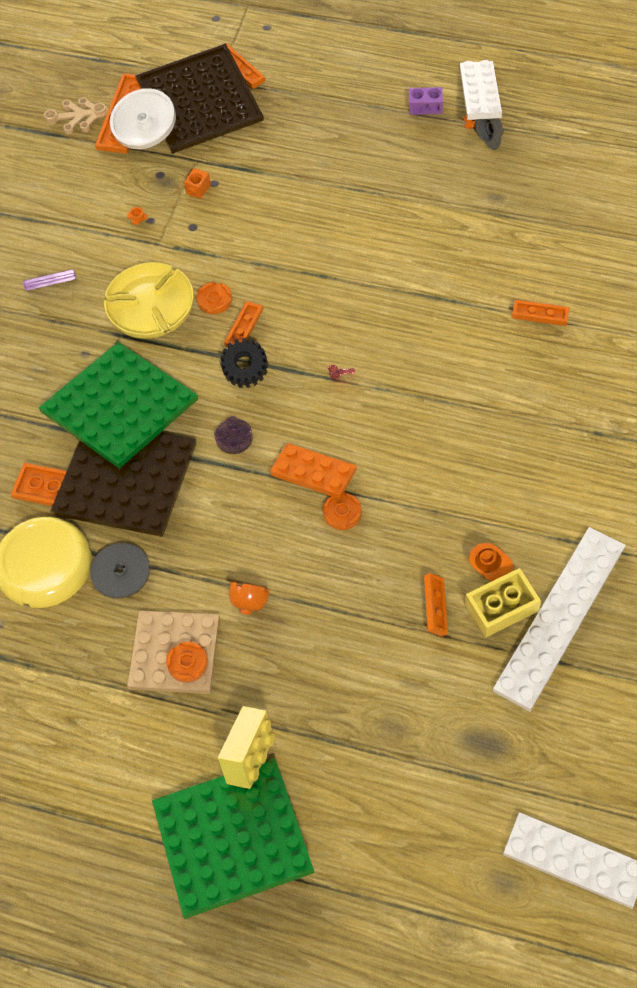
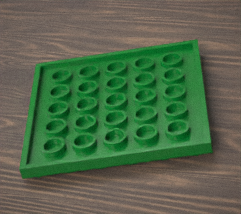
[39,342,198,469]
[152,758,315,919]

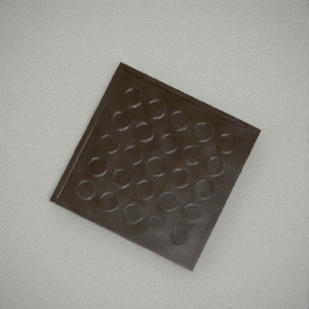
[135,43,264,154]
[51,432,197,537]

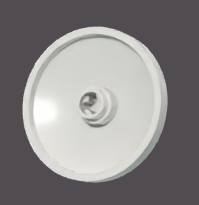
[110,89,176,149]

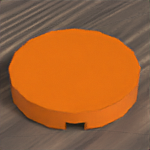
[196,282,232,314]
[323,493,362,530]
[166,642,208,682]

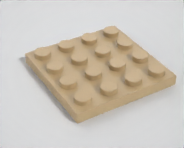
[127,611,220,694]

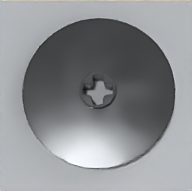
[90,543,150,598]

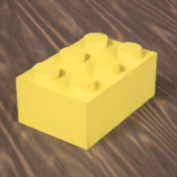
[465,568,541,638]
[218,706,275,789]

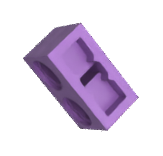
[409,87,443,115]

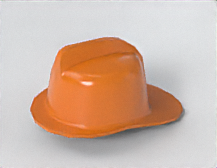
[469,543,514,582]

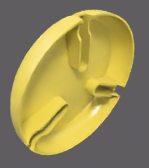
[104,262,194,339]
[0,517,92,608]

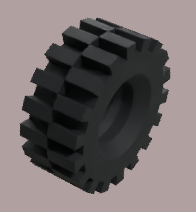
[220,338,268,388]

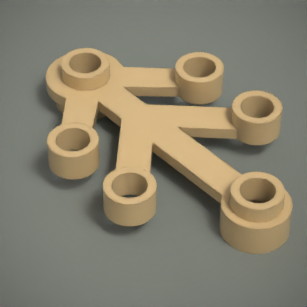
[44,97,108,135]

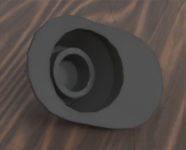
[475,118,504,150]

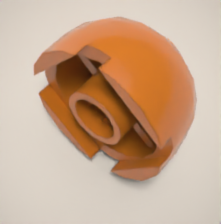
[229,582,270,615]

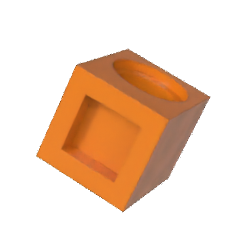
[184,168,211,199]

